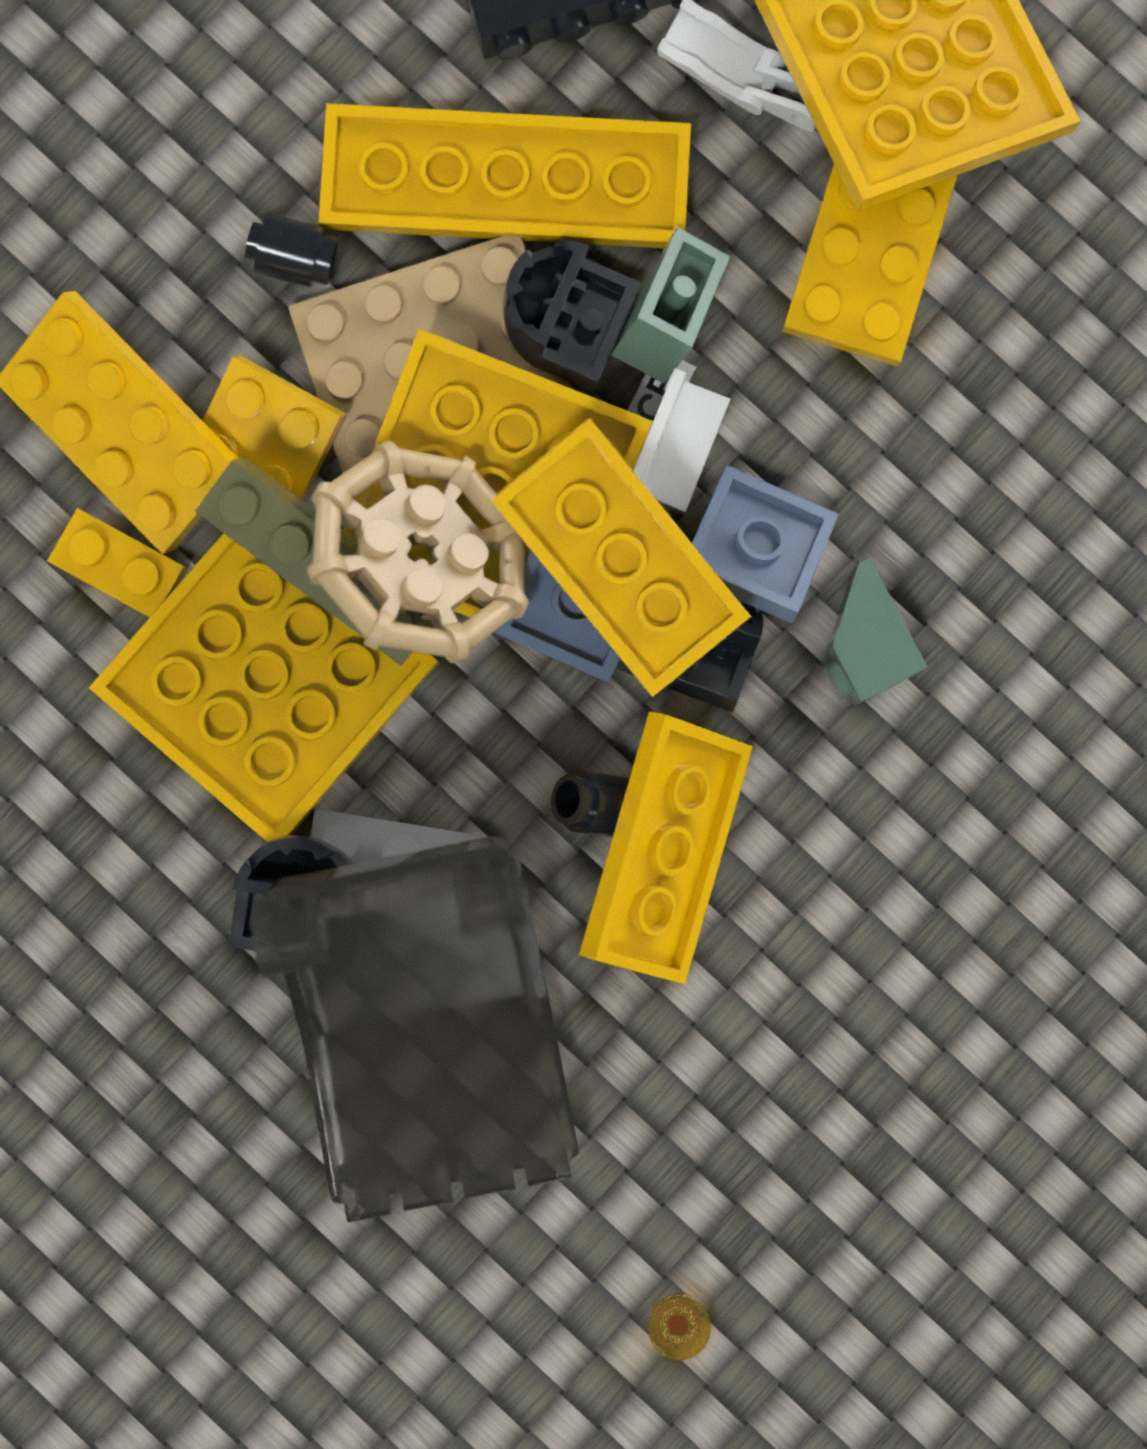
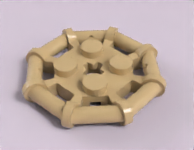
[307,441,529,663]

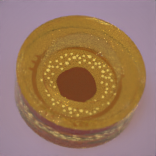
[648,1293,711,1360]

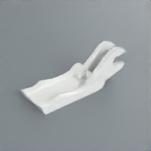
[657,0,816,132]

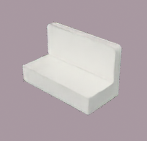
[633,368,730,515]

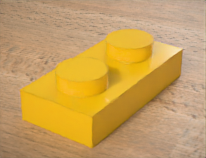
[47,508,188,618]

